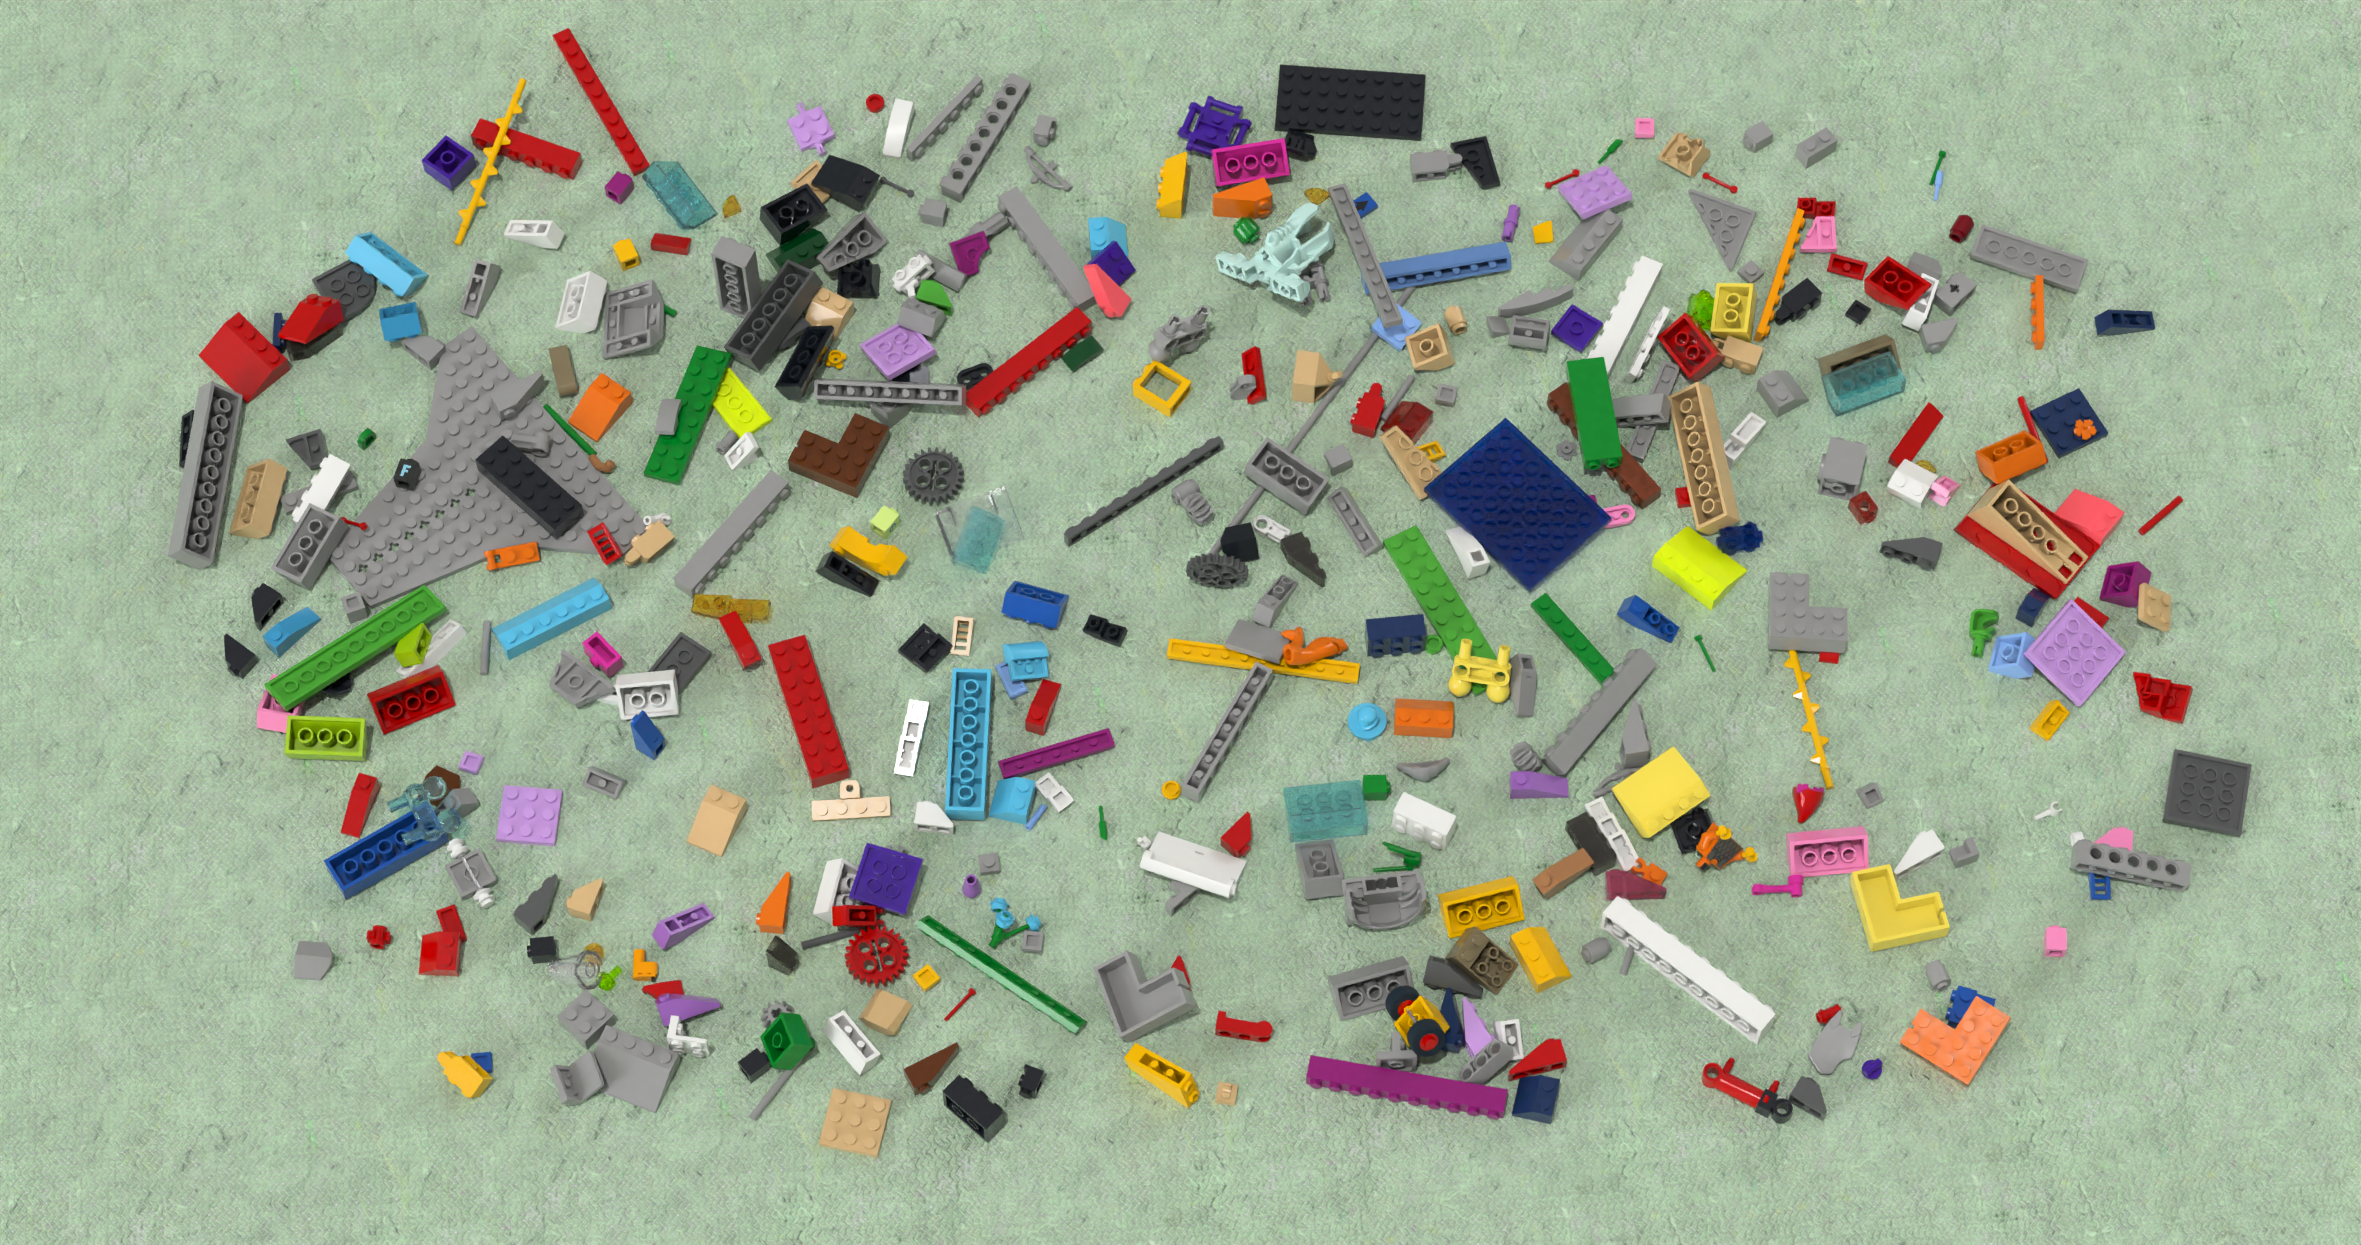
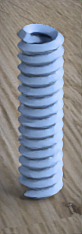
[1025,804,1047,831]

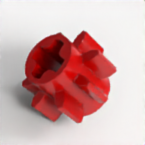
[366,925,392,949]

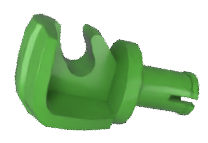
[1969,609,1999,658]

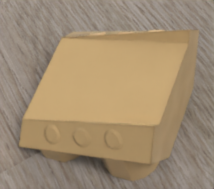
[1658,132,1710,177]
[859,989,913,1036]

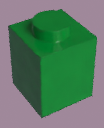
[1362,775,1390,801]

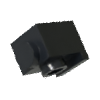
[1018,1064,1044,1099]

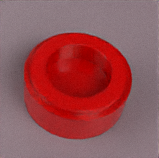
[866,94,884,113]

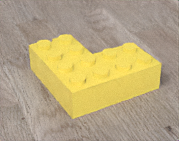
[1850,864,1950,952]

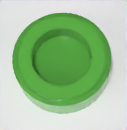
[1425,634,1443,655]

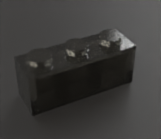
[1565,812,1617,877]

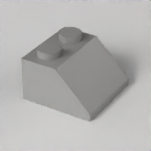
[897,297,946,337]
[1756,370,1809,418]

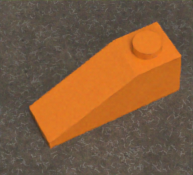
[756,872,791,934]

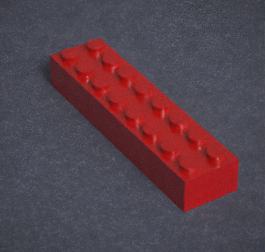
[768,635,850,789]

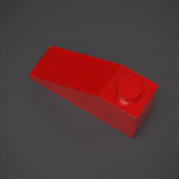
[718,610,762,670]
[1025,679,1062,736]
[341,773,380,838]
[1508,1038,1567,1082]

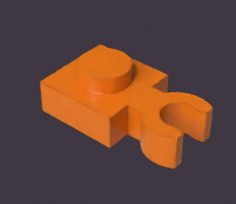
[1630,858,1668,890]

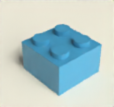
[379,302,422,342]

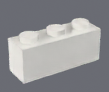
[823,1010,880,1075]

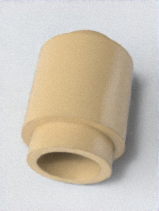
[1444,306,1467,335]

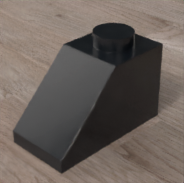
[251,583,284,631]
[224,633,258,679]

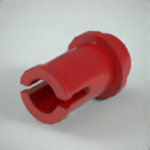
[1816,1004,1843,1024]

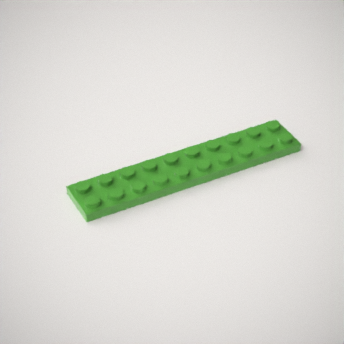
[1383,525,1505,697]
[264,585,447,712]

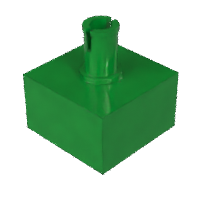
[760,1012,815,1070]

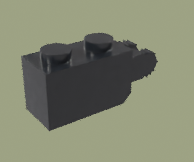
[1774,278,1822,326]

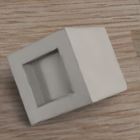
[1324,444,1352,476]
[341,592,368,624]
[1949,837,1980,868]

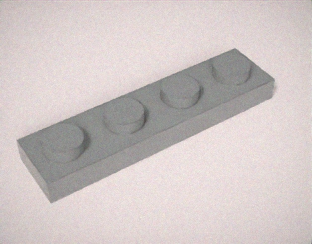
[280,471,359,516]

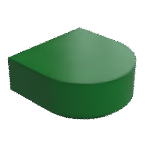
[357,428,377,451]

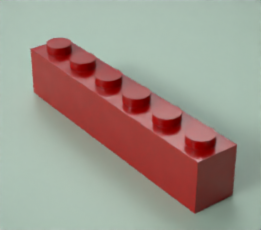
[471,118,582,180]

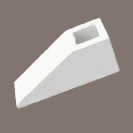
[1446,526,1490,579]

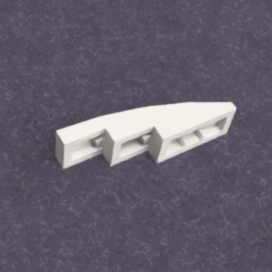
[894,699,929,777]
[1584,796,1639,872]

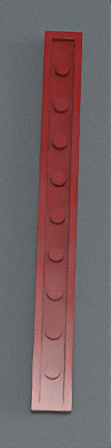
[552,28,650,176]

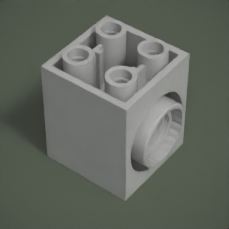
[1817,437,1868,502]

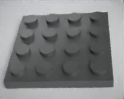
[2162,749,2252,837]

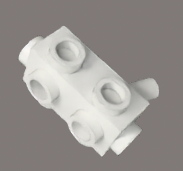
[892,254,935,299]

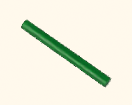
[543,404,597,456]

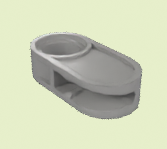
[1229,374,1256,400]

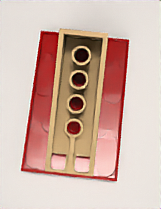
[1953,480,2101,599]

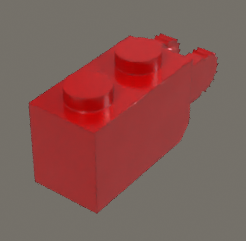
[1350,383,1385,438]
[832,905,885,927]

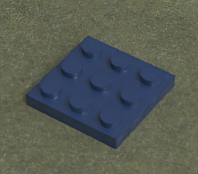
[2030,388,2108,458]

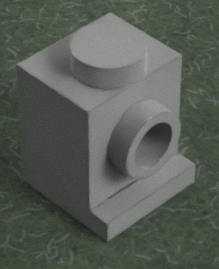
[1033,115,1057,146]

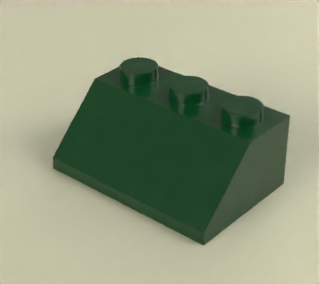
[766,228,829,273]

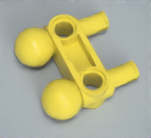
[1448,639,1512,703]

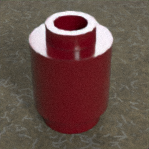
[1949,215,1974,243]

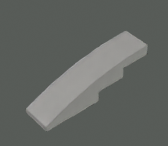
[1498,284,1573,318]

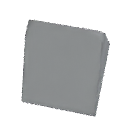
[1486,316,1510,338]
[1856,782,1884,809]

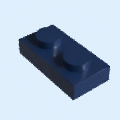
[272,313,287,355]

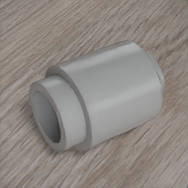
[1171,479,1200,505]
[1581,937,1612,963]
[1925,960,1951,991]

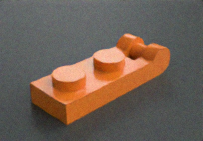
[484,541,540,570]

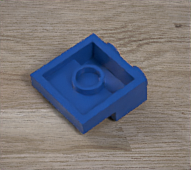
[1945,985,1996,1029]

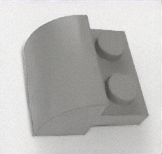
[1508,315,1550,350]

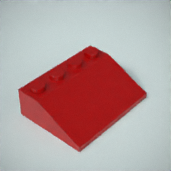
[199,312,290,404]

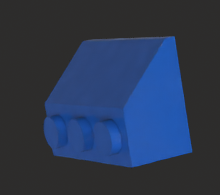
[1001,581,1069,628]

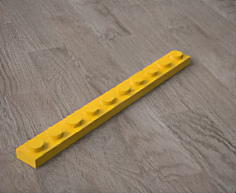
[1167,638,1360,684]

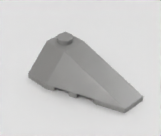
[816,212,888,272]

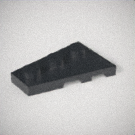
[1450,136,1500,189]

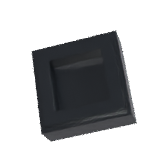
[1845,300,1871,325]

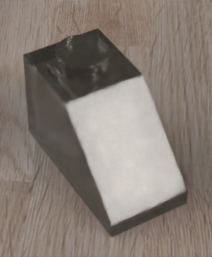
[766,935,800,976]

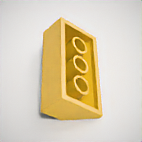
[1437,876,1525,939]

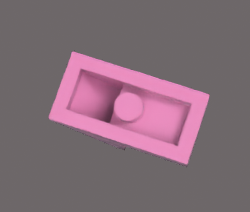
[1929,475,1960,506]

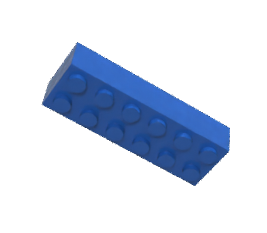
[324,802,449,900]

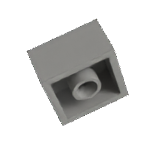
[558,989,616,1050]

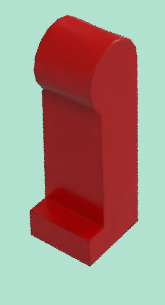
[1215,1010,1272,1042]

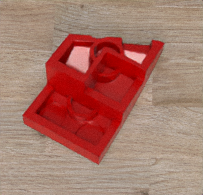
[2133,672,2193,724]

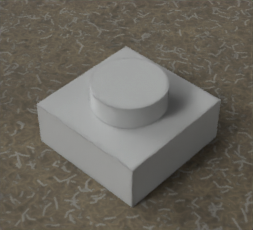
[1737,260,1764,283]
[1435,383,1458,407]
[978,852,1000,876]
[1022,930,1044,953]

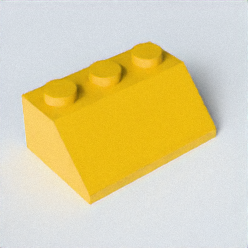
[1156,152,1187,219]
[1509,927,1572,993]

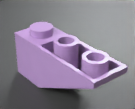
[1462,997,1495,1058]

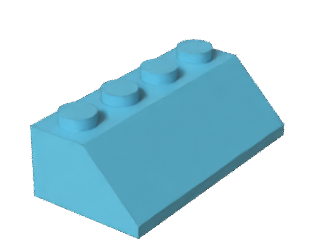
[345,232,428,297]

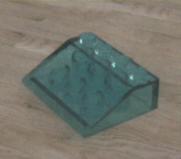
[1283,780,1368,843]

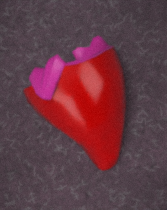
[1792,783,1825,824]

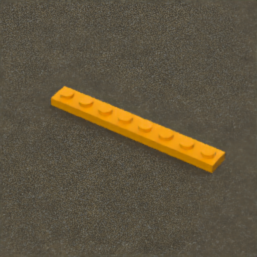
[1753,208,1806,342]

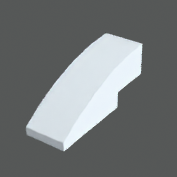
[883,99,914,160]
[1724,412,1767,469]

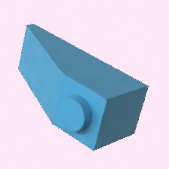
[263,607,321,658]

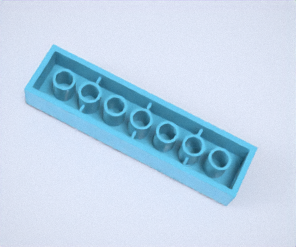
[945,668,992,820]

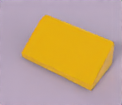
[2029,700,2070,741]

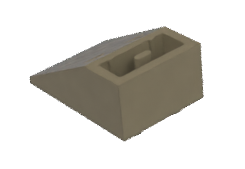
[1444,927,1519,995]

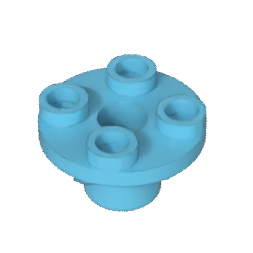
[1348,703,1387,741]

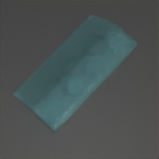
[642,161,718,229]
[1822,351,1906,417]

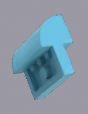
[1002,641,1049,681]

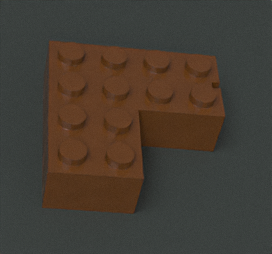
[788,413,890,498]

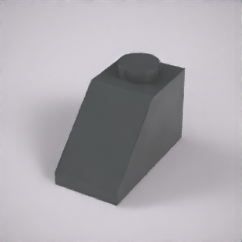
[1789,1076,1827,1121]

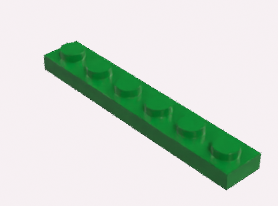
[1531,593,1614,686]

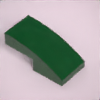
[1061,336,1104,373]

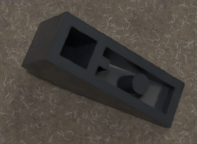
[815,551,879,597]

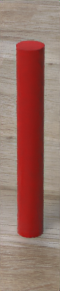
[2138,496,2183,535]

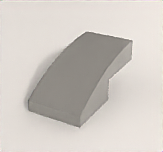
[655,399,682,435]

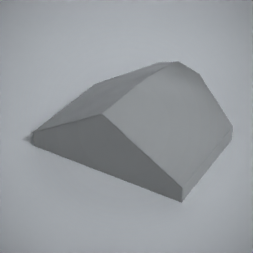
[1907,252,1942,280]
[294,941,333,981]

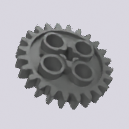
[903,447,964,506]
[1186,553,1249,589]

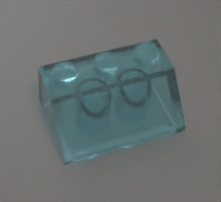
[950,505,1005,574]

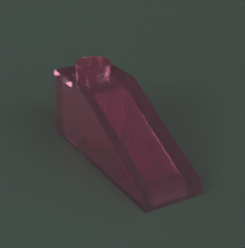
[1605,869,1666,901]

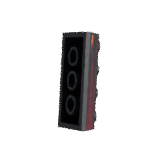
[774,326,834,400]

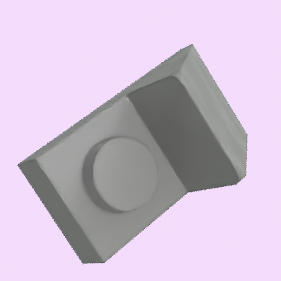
[1166,881,1200,917]

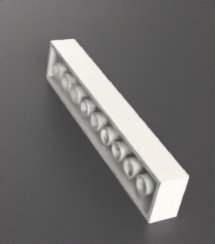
[1600,896,1775,1045]

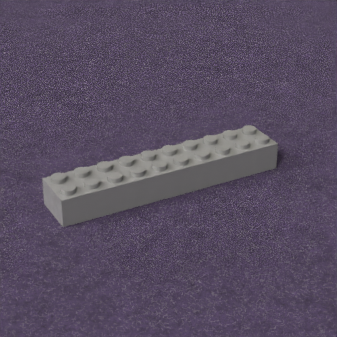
[168,381,243,570]

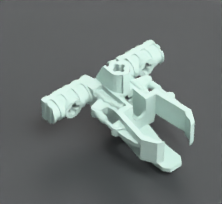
[1215,203,1334,302]

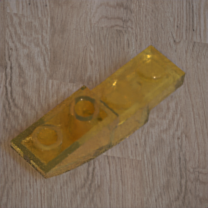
[691,594,771,623]

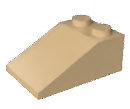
[687,785,748,857]

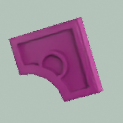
[948,231,990,276]

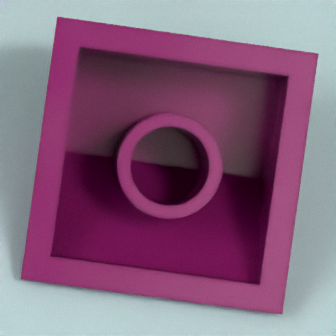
[2099,561,2152,608]

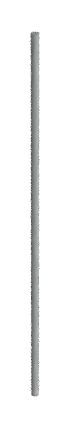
[1207,286,1416,555]

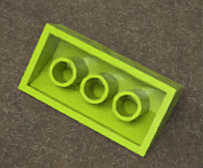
[284,715,367,761]

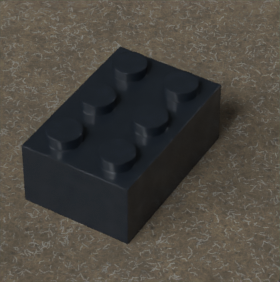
[942,1075,1004,1143]

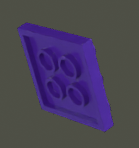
[849,843,923,916]

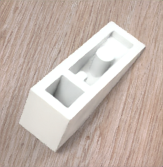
[504,220,565,249]
[1902,273,1939,331]
[1893,829,1945,881]

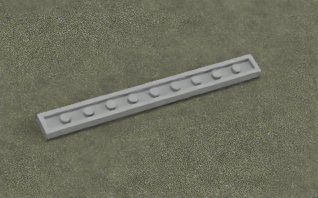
[1328,183,1403,328]

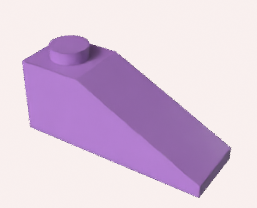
[1509,771,1569,799]
[652,903,715,950]
[655,993,721,1027]

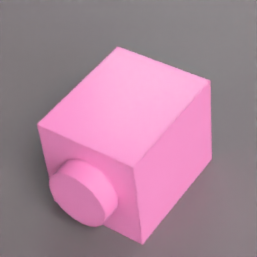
[2044,925,2067,957]

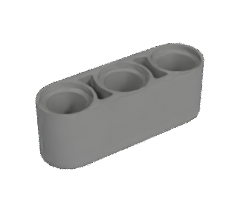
[1459,1039,1513,1085]

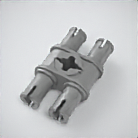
[1298,258,1331,306]

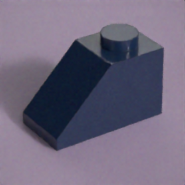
[2015,588,2051,627]

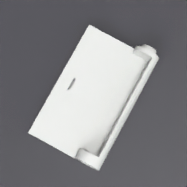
[1140,831,1247,898]

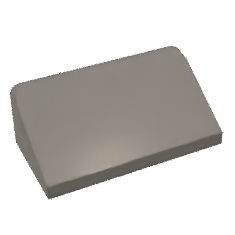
[582,766,627,799]

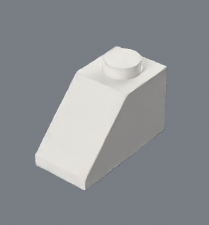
[914,801,954,835]
[1492,1019,1524,1060]

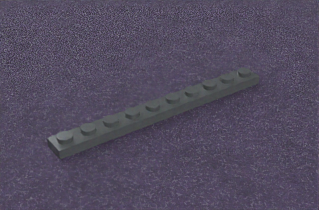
[1064,436,1223,547]

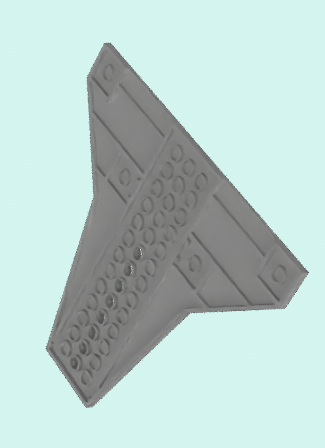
[329,326,648,609]

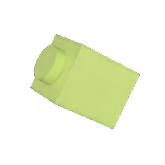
[870,505,900,540]

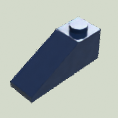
[2094,310,2155,335]
[1440,988,1465,1053]

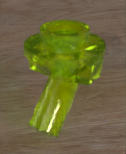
[596,966,622,991]

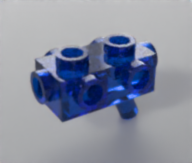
[1716,521,1763,555]

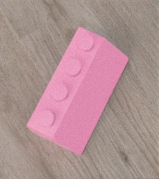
[1786,826,1869,877]

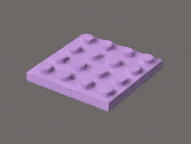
[2023,599,2126,707]

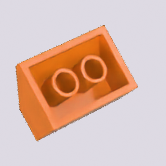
[1394,698,1454,738]

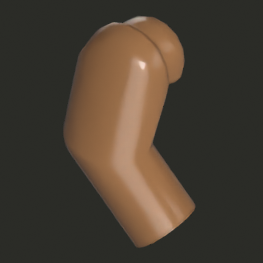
[588,454,615,473]

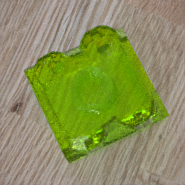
[1687,290,1715,330]

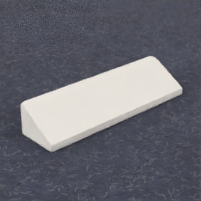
[396,619,467,679]

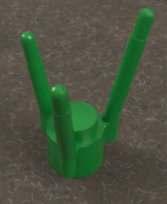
[1373,842,1421,872]

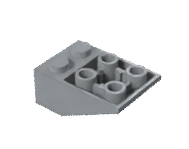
[1619,698,1652,770]

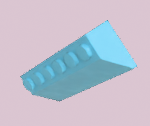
[492,578,612,660]

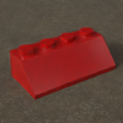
[367,665,456,734]

